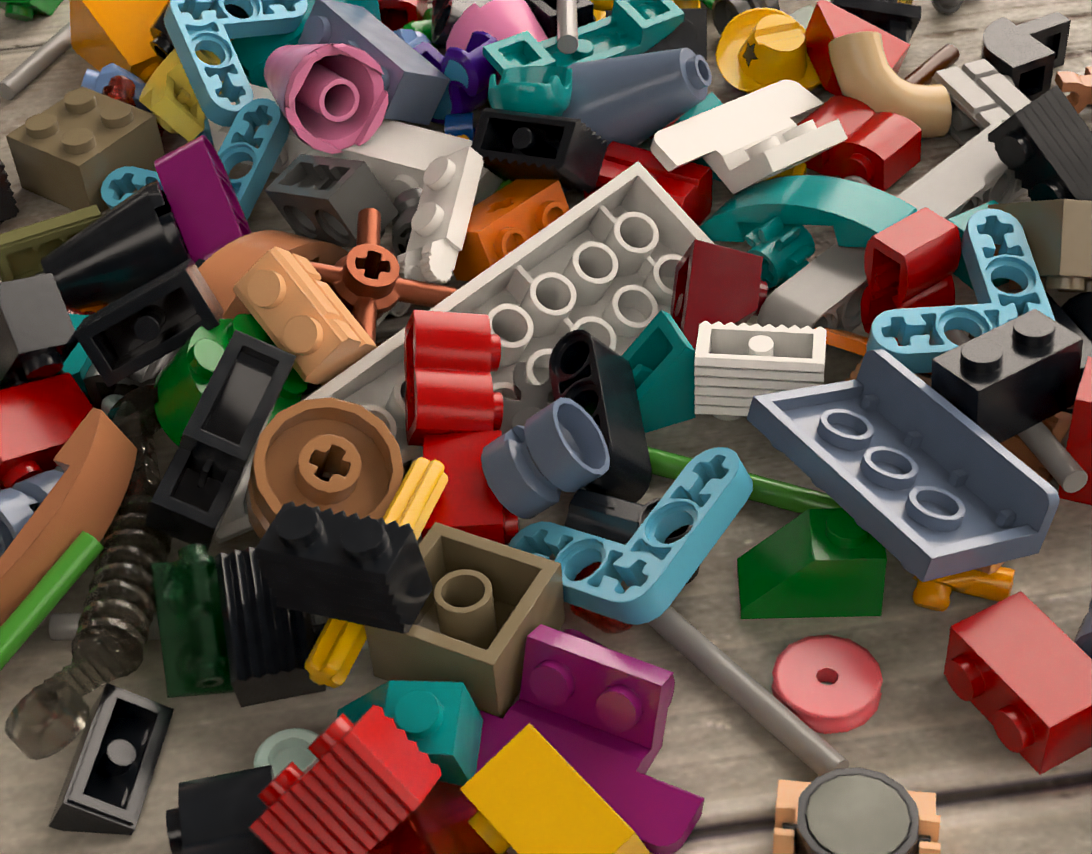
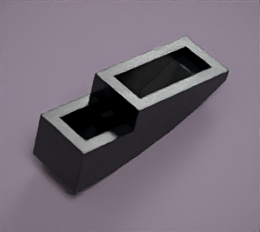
[145,330,297,552]

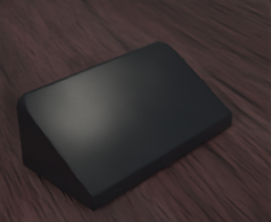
[48,683,174,835]

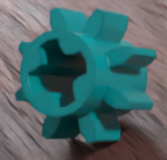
[744,216,815,288]

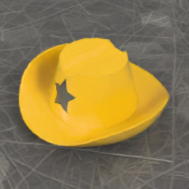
[716,8,821,94]

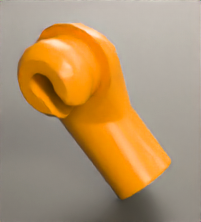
[912,566,1015,612]

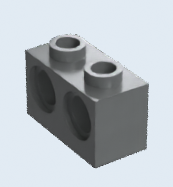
[264,154,399,249]

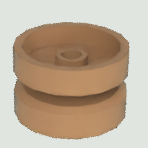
[245,397,404,540]

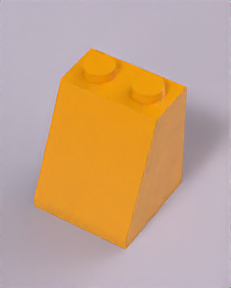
[69,0,168,83]

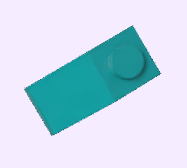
[336,680,483,790]

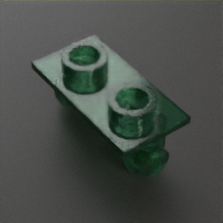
[151,544,235,698]

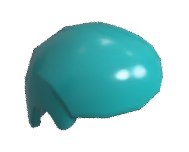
[488,66,572,117]

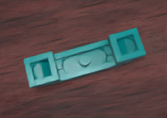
[482,0,685,76]
[699,175,917,248]

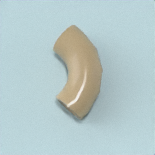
[828,32,952,138]

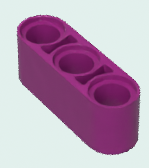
[154,135,252,263]

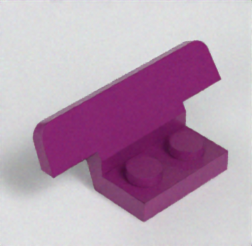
[476,624,705,854]

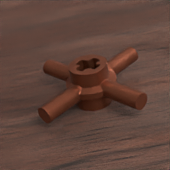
[309,208,456,344]

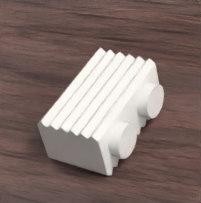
[694,321,827,421]

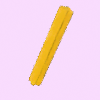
[305,457,448,689]

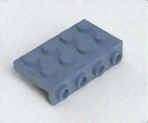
[747,349,1059,582]

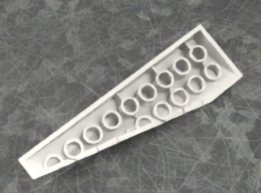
[214,162,714,544]

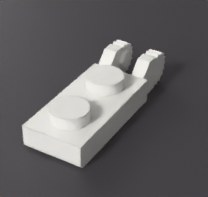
[397,146,484,285]

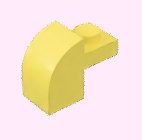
[139,49,224,142]

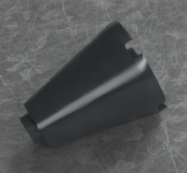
[35,180,190,311]

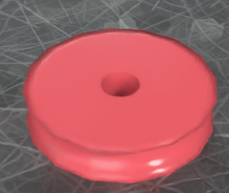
[771,635,883,734]

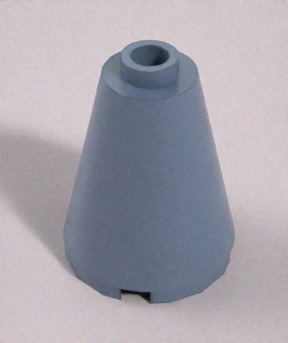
[560,48,712,147]

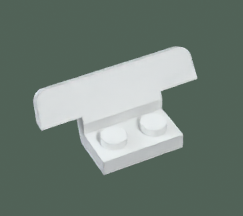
[650,80,848,194]

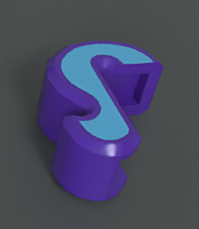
[413,31,501,125]

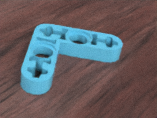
[164,0,308,127]
[101,98,290,220]
[866,208,1055,374]
[508,447,753,625]

